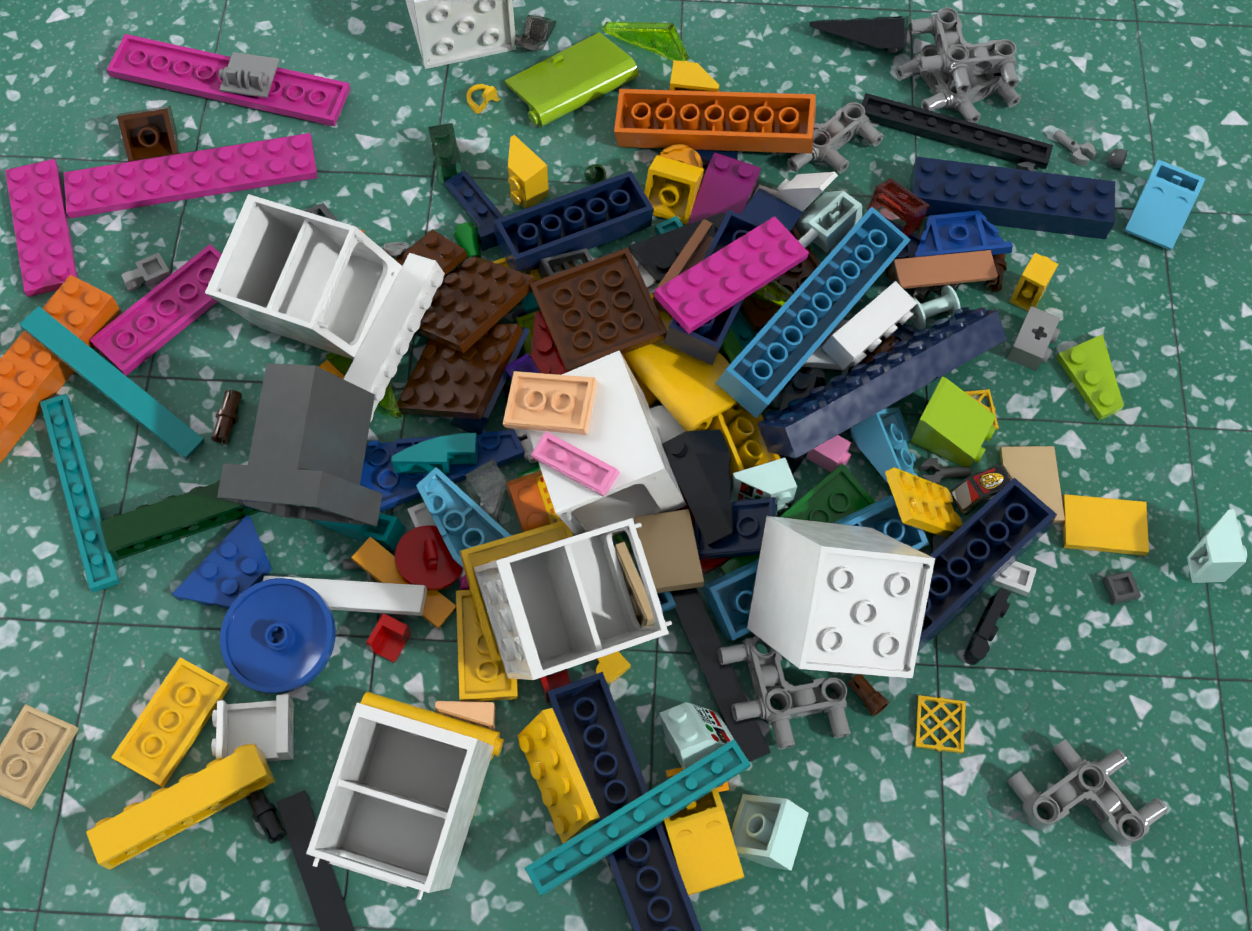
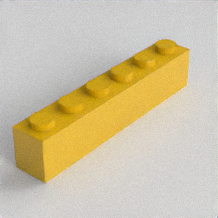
[86,743,275,870]

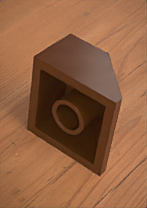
[117,105,179,162]

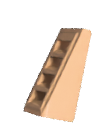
[435,701,496,730]

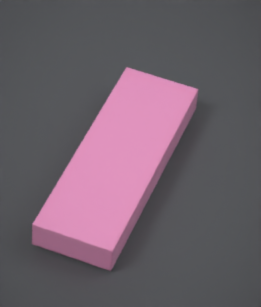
[530,432,620,497]

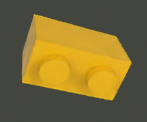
[1009,253,1058,311]

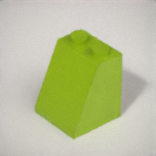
[911,376,996,467]

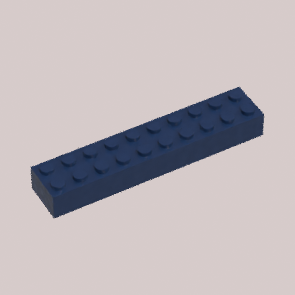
[757,307,1007,458]
[548,672,702,931]

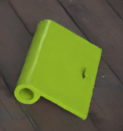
[504,32,639,128]

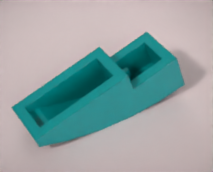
[391,433,479,474]
[313,513,406,552]

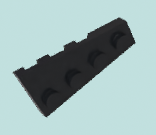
[629,212,725,284]

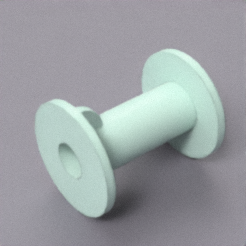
[910,285,960,330]

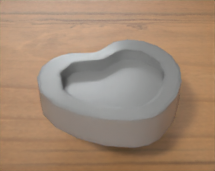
[383,242,410,258]

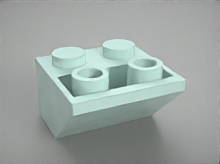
[795,191,862,253]
[1187,509,1247,583]

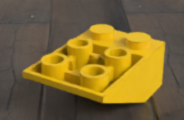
[662,788,744,896]

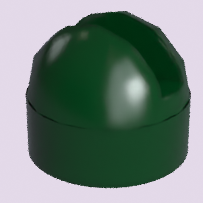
[584,164,606,184]

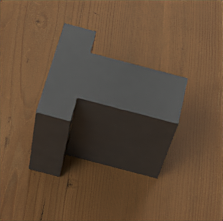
[217,363,382,526]

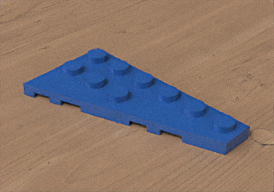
[360,430,525,513]

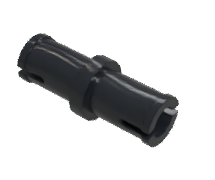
[246,789,287,844]

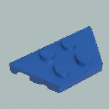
[914,210,1013,257]
[172,515,272,609]

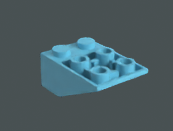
[1124,159,1205,251]

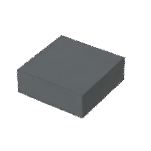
[1102,571,1141,605]

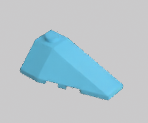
[850,407,919,484]
[416,467,511,569]

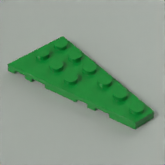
[719,464,875,575]

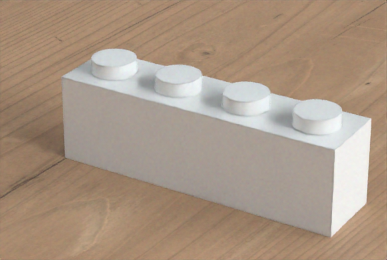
[822,281,917,370]

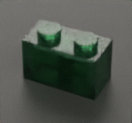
[428,123,462,184]

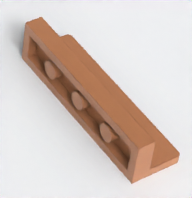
[652,219,714,316]
[887,250,998,289]

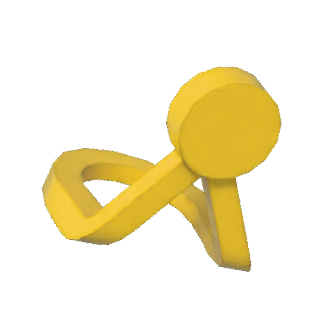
[466,84,501,114]

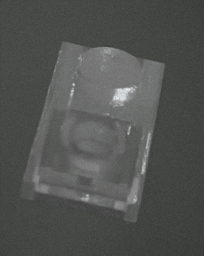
[464,459,508,525]

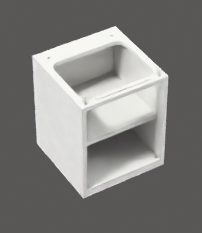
[405,0,516,69]
[205,194,402,360]
[527,350,687,536]
[747,516,935,678]
[473,518,672,680]
[306,703,494,900]

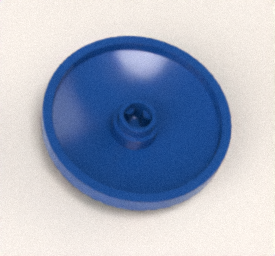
[220,578,336,694]

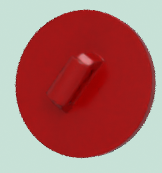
[395,525,463,591]

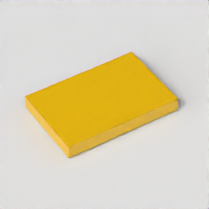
[1062,494,1149,556]

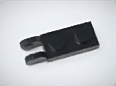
[963,588,1011,665]

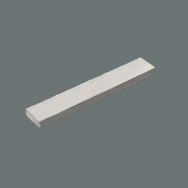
[263,576,427,616]

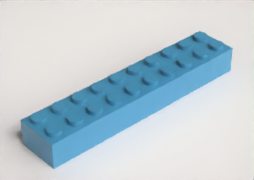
[715,207,911,418]

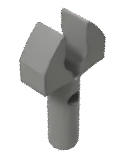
[1053,130,1096,166]

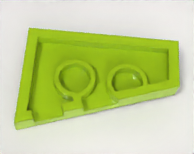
[1056,334,1124,421]

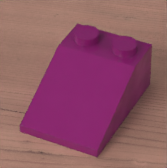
[687,152,761,225]

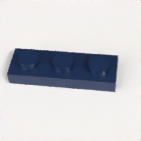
[444,170,504,229]

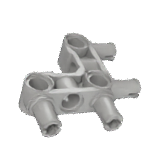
[909,7,1019,94]
[896,44,1021,123]
[787,102,884,174]
[718,636,851,750]
[1007,739,1168,847]

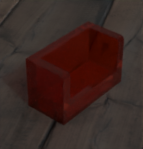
[867,178,930,236]

